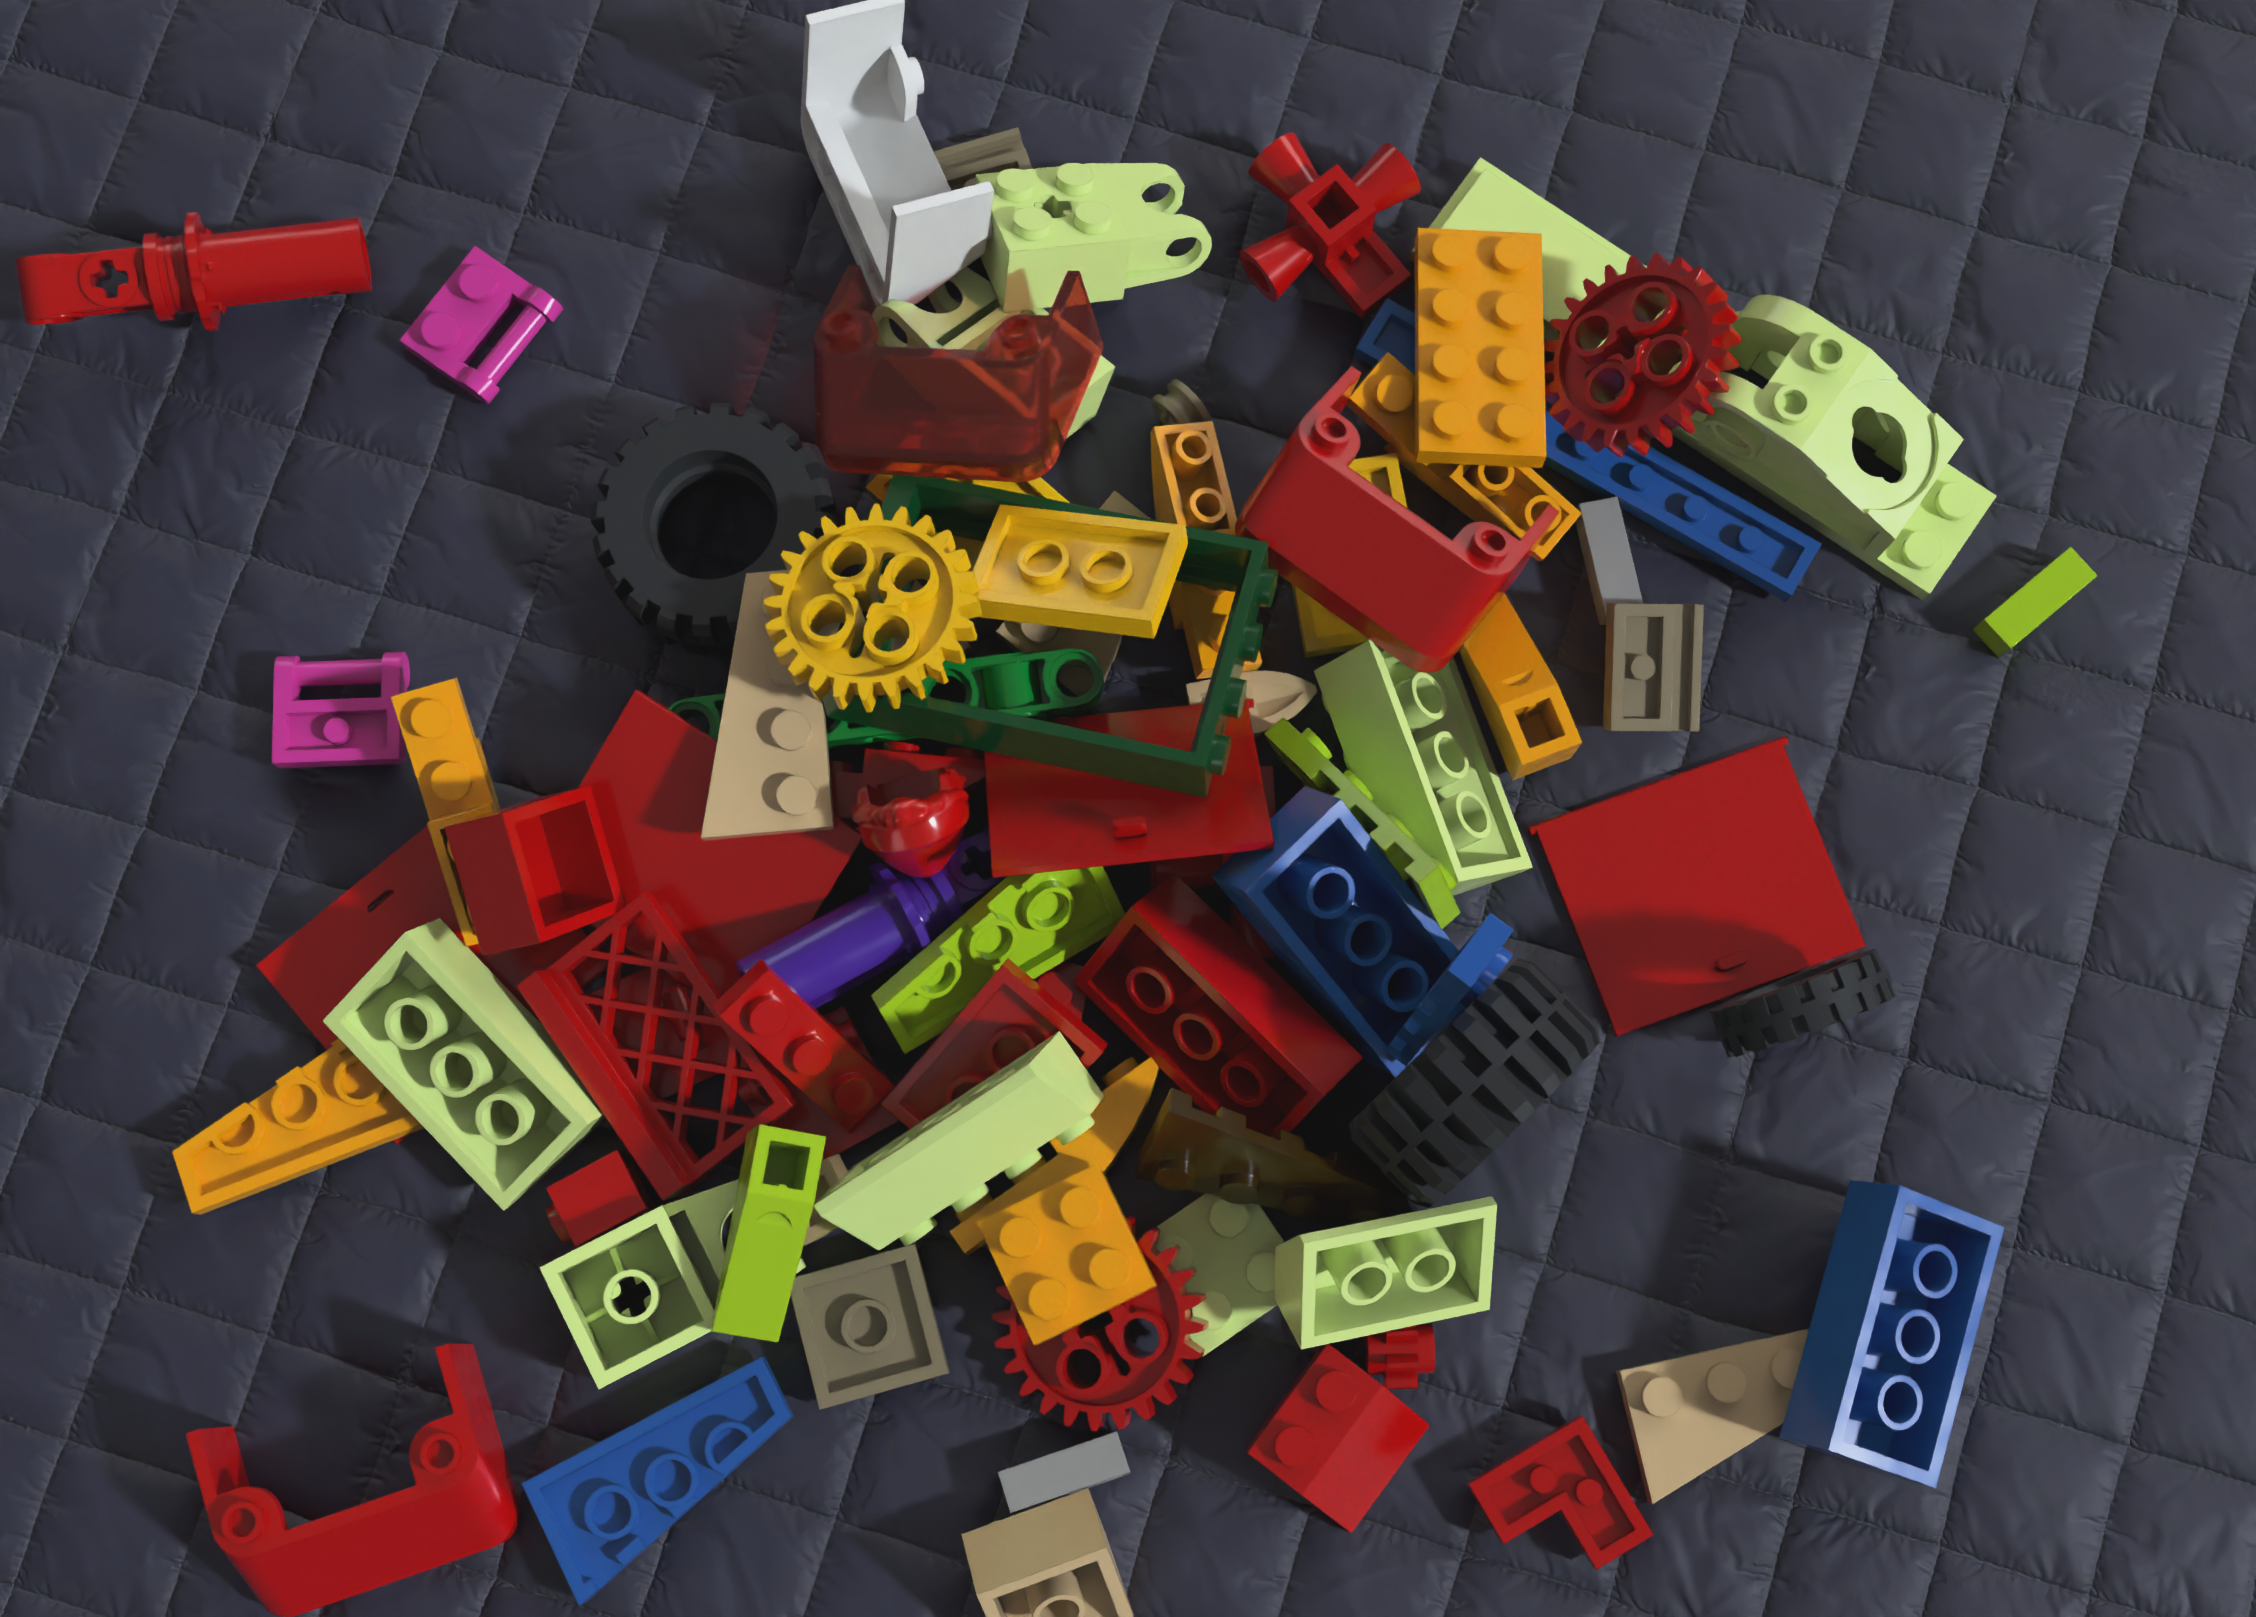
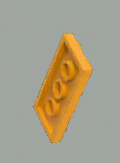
[1415,228,1546,468]

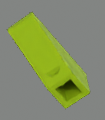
[711,1124,826,1343]

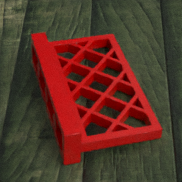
[516,892,798,1201]

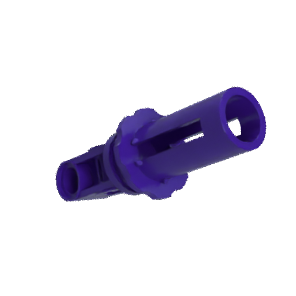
[735,828,1007,1009]

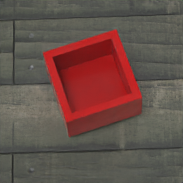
[444,785,625,955]

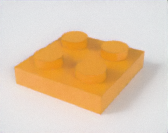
[977,1163,1157,1345]

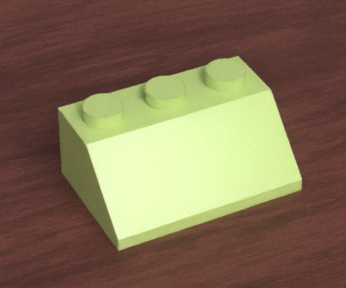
[1274,1196,1497,1349]

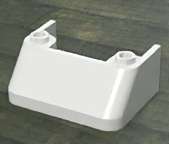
[801,0,994,308]

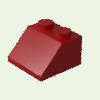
[1245,1344,1430,1533]

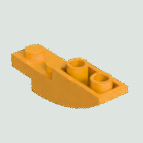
[1346,352,1582,562]
[1151,421,1262,679]
[391,678,500,947]
[950,1057,1159,1255]

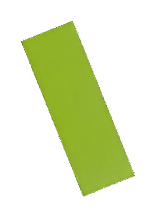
[1973,547,2098,658]

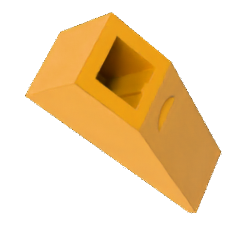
[1458,593,1582,781]

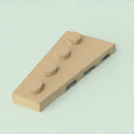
[701,570,835,841]

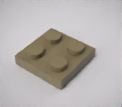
[791,1244,950,1410]

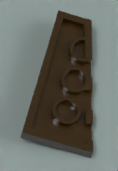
[1135,1088,1408,1225]

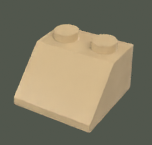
[961,1488,1134,1617]

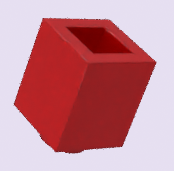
[546,1150,656,1247]

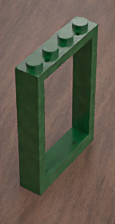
[822,469,1278,798]

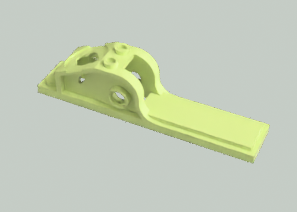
[1409,157,1997,600]

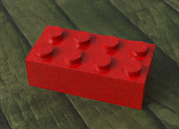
[1073,873,1363,1137]

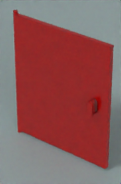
[578,690,862,995]
[984,698,1274,878]
[1528,736,1866,1037]
[256,825,609,1145]

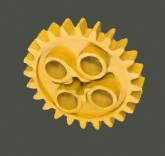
[763,504,982,713]

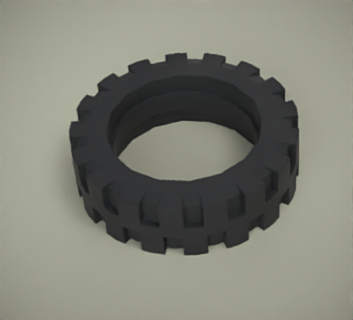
[1709,949,1896,1058]

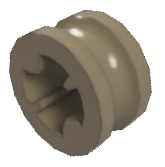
[1150,379,1211,425]

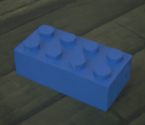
[1211,786,1466,1078]
[1779,1180,2004,1488]

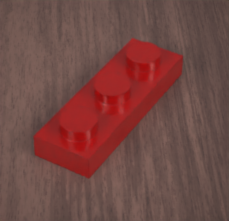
[713,959,894,1132]

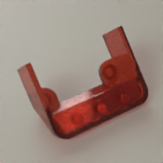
[814,265,1104,482]

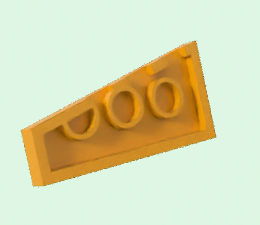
[172,1038,424,1215]

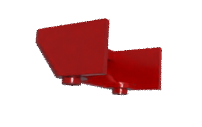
[1235,366,1559,673]
[186,1343,521,1617]

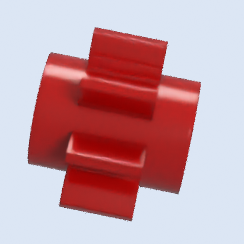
[1364,1323,1435,1389]

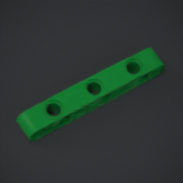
[668,649,1104,750]

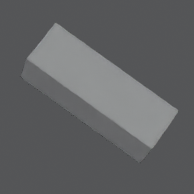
[1575,496,1643,625]
[998,1431,1131,1514]

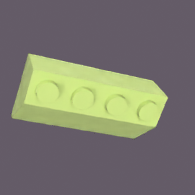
[1314,640,1533,896]
[323,918,606,1211]
[814,1031,1105,1251]

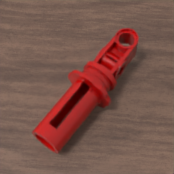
[15,212,372,332]

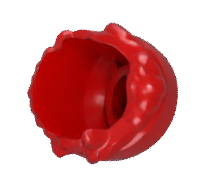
[851,767,970,878]

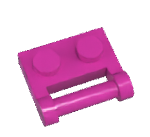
[399,246,564,405]
[272,652,410,769]

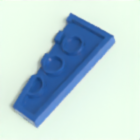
[1385,913,1514,1066]
[521,1357,794,1606]

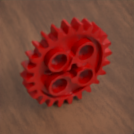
[1544,253,1742,457]
[992,1216,1209,1431]

